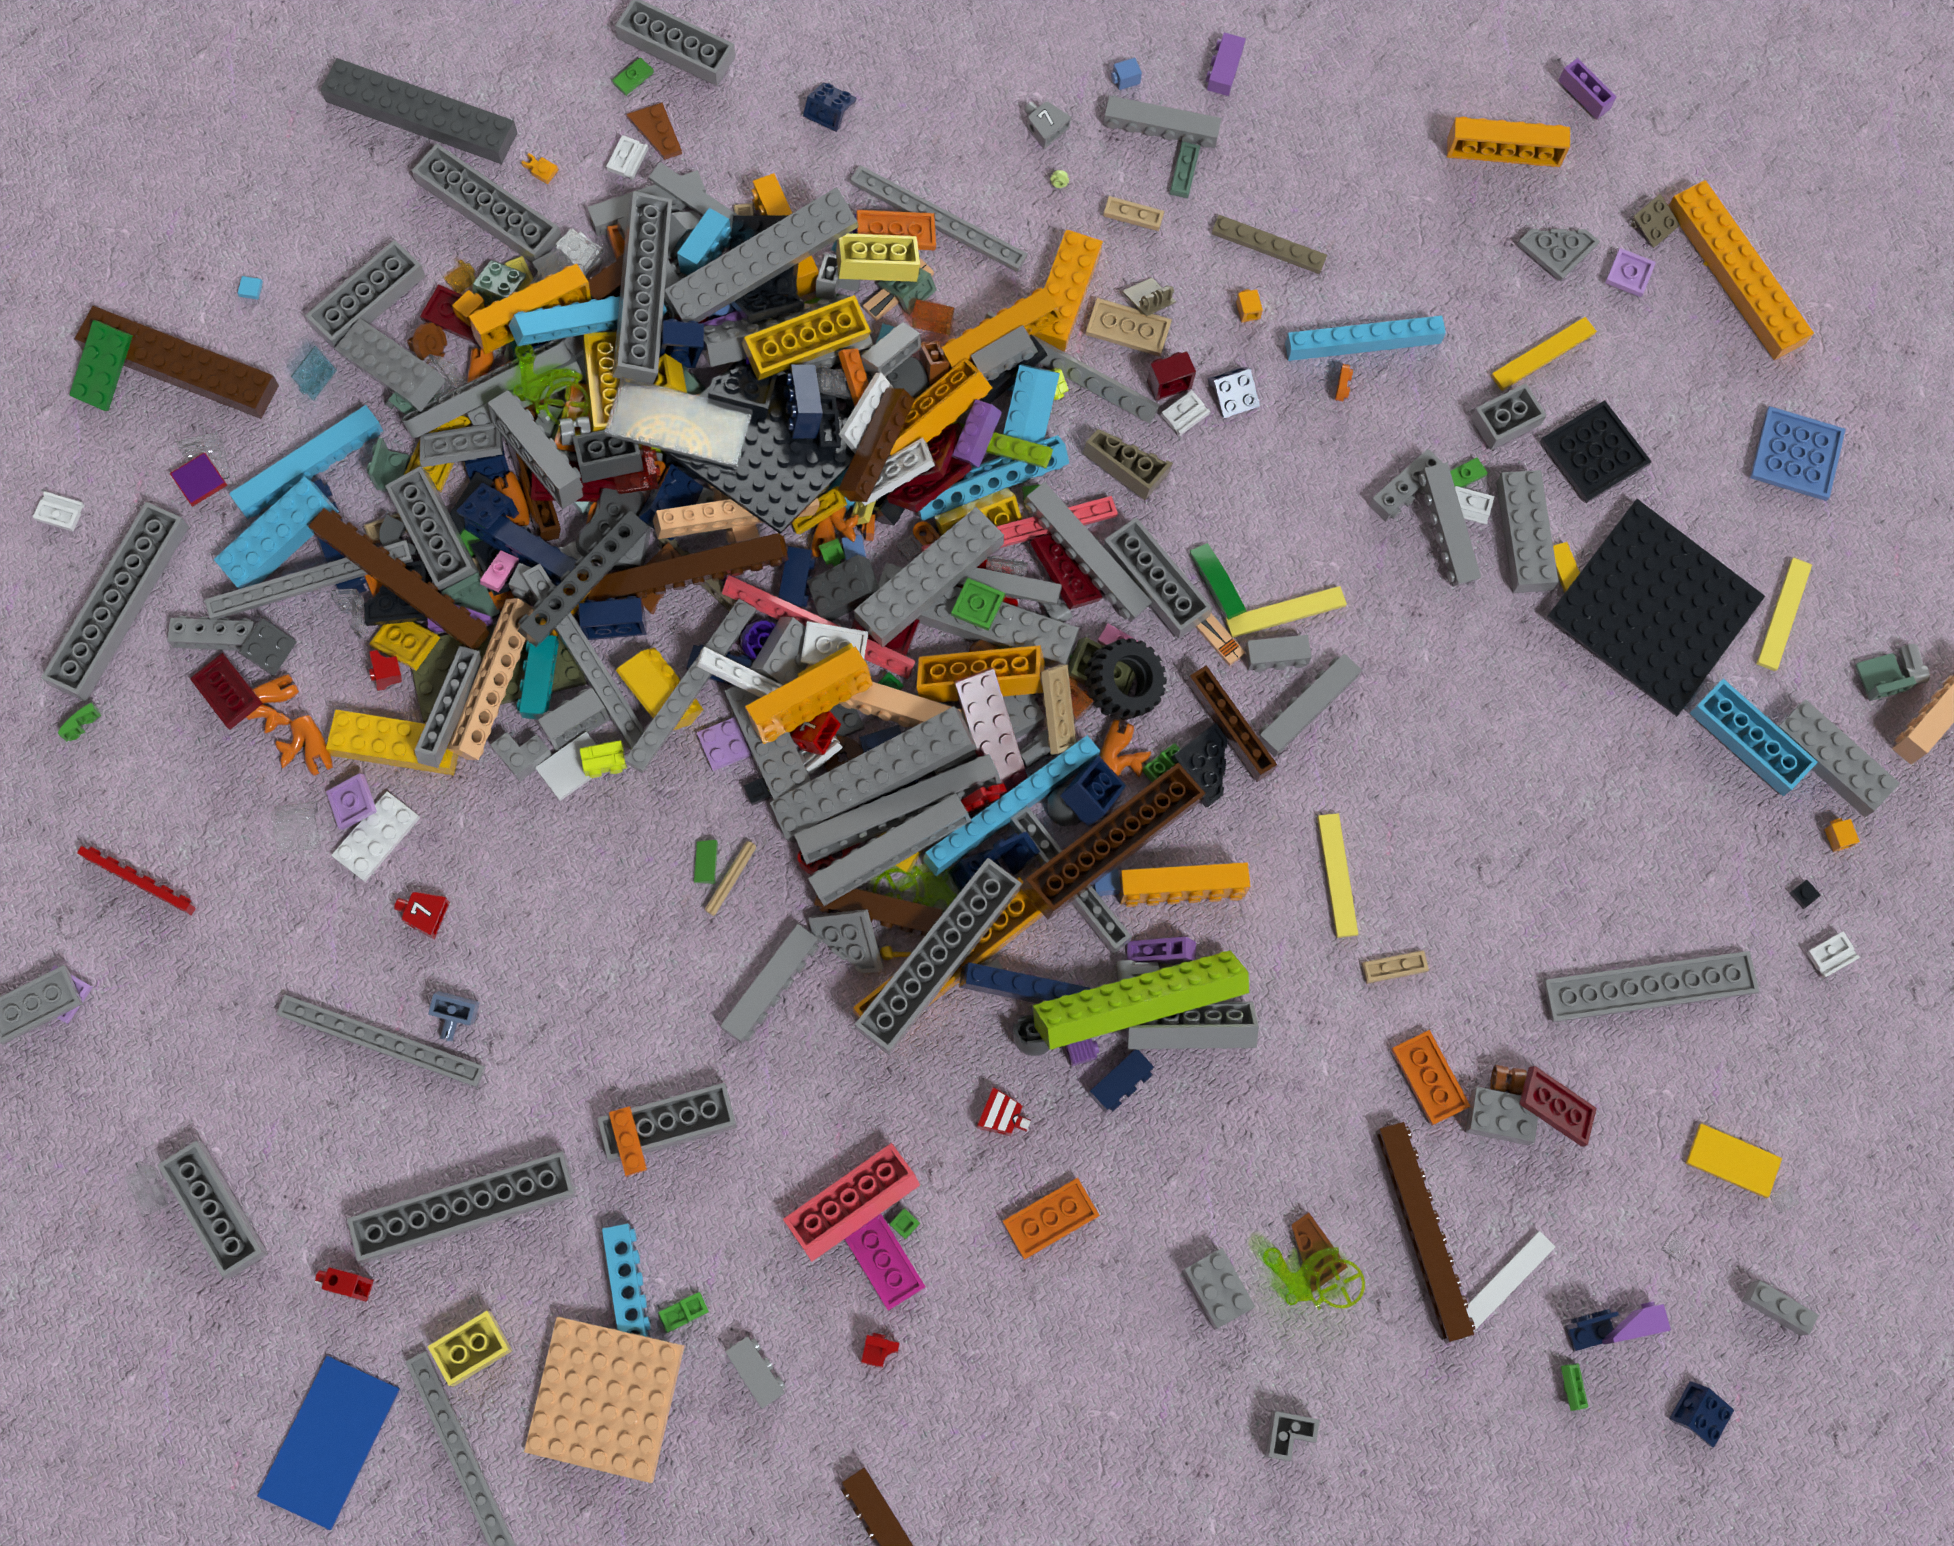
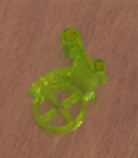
[513,344,590,425]
[873,866,957,907]
[1262,1247,1365,1310]

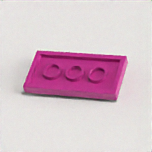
[845,1213,926,1311]

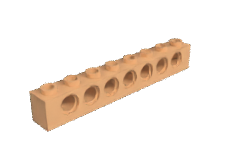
[653,497,819,539]
[448,599,534,760]

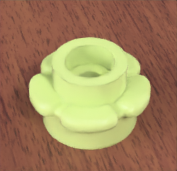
[1050,170,1069,188]

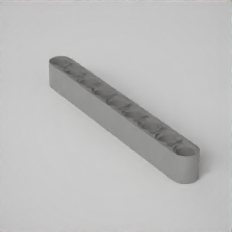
[402,338,572,438]

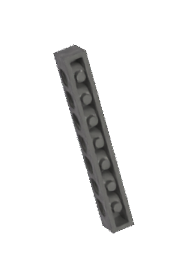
[518,510,649,648]

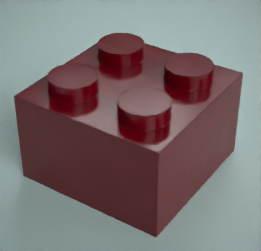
[1147,351,1196,401]

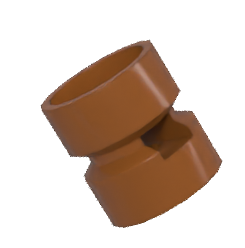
[1490,1065,1527,1096]

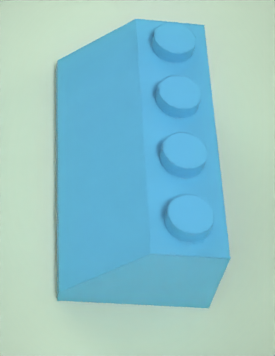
[1003,364,1060,443]

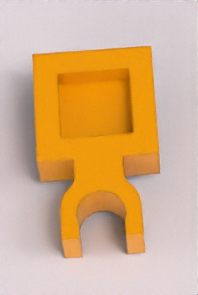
[521,153,559,184]

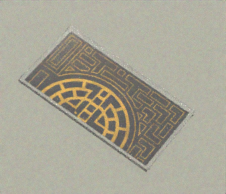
[604,377,753,468]

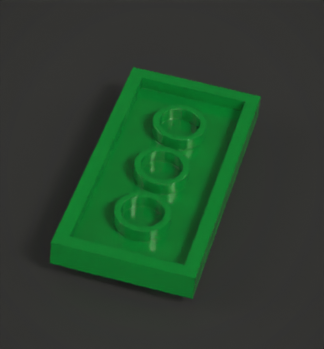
[69,320,133,411]

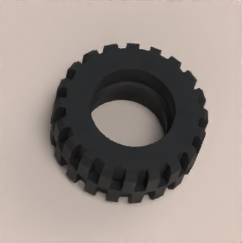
[1085,638,1167,720]

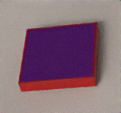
[170,452,227,507]

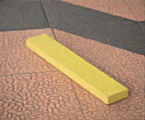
[1756,557,1812,671]
[1225,586,1347,638]
[1317,813,1358,938]

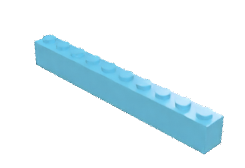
[923,735,1100,876]

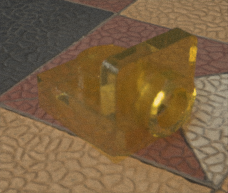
[444,259,476,294]

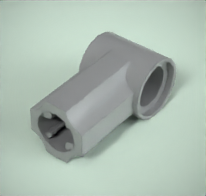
[1041,598,1072,623]
[1898,643,1930,684]
[1020,729,1051,768]
[1116,960,1159,982]

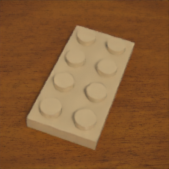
[1086,298,1172,357]
[1040,664,1076,754]

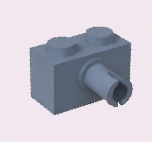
[428,991,480,1041]

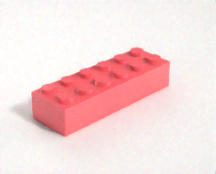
[783,1143,920,1262]

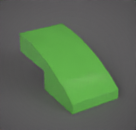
[657,1292,709,1334]

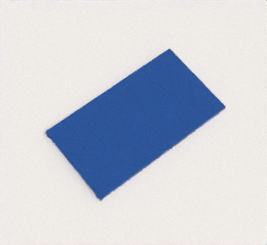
[257,1356,400,1530]

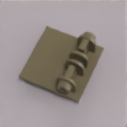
[1631,194,1680,248]
[1122,277,1176,317]

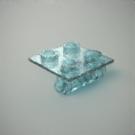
[291,346,337,401]

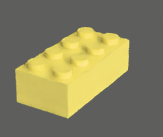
[836,234,920,282]

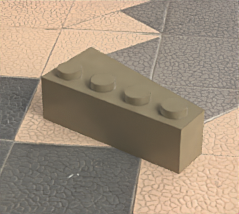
[1082,429,1173,500]

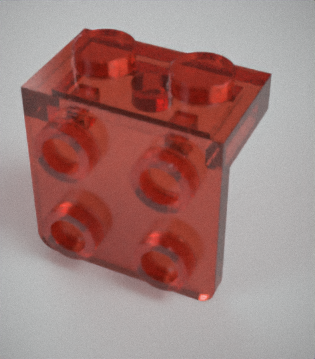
[614,442,661,494]

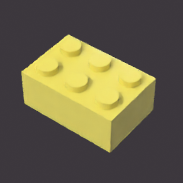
[427,1311,513,1387]

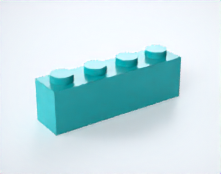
[517,635,559,720]

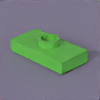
[612,57,654,96]
[1450,457,1488,488]
[1561,1363,1588,1411]

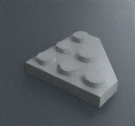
[1517,229,1600,282]
[808,909,883,973]

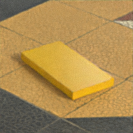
[404,415,472,492]
[1685,1123,1782,1199]

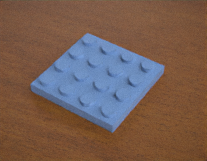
[1750,406,1846,501]

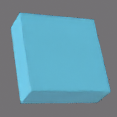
[237,276,263,300]

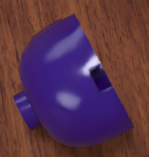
[740,621,776,660]

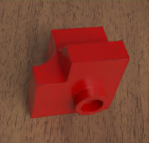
[369,650,402,691]
[861,1333,900,1368]

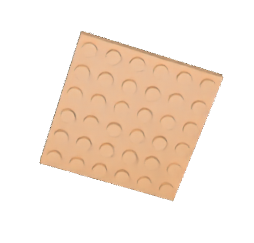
[524,1317,685,1483]

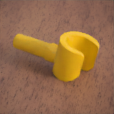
[880,946,911,960]

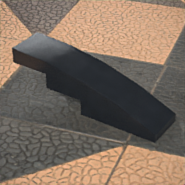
[818,381,841,448]

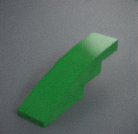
[1190,543,1246,620]

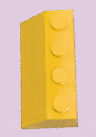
[934,487,1022,536]
[616,647,704,730]

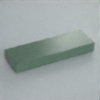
[1170,142,1200,198]

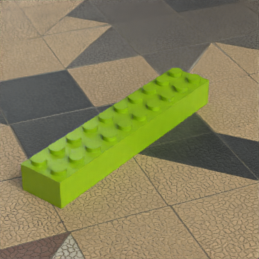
[1033,950,1249,1050]

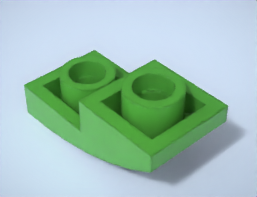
[58,702,101,742]
[1142,743,1180,782]

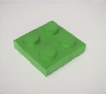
[951,578,1005,631]

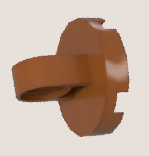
[407,323,447,363]

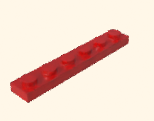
[77,846,196,916]

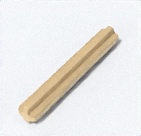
[705,841,756,916]

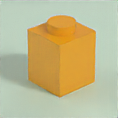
[1236,289,1263,323]
[452,290,485,327]
[1824,818,1860,852]

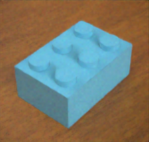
[677,208,732,276]

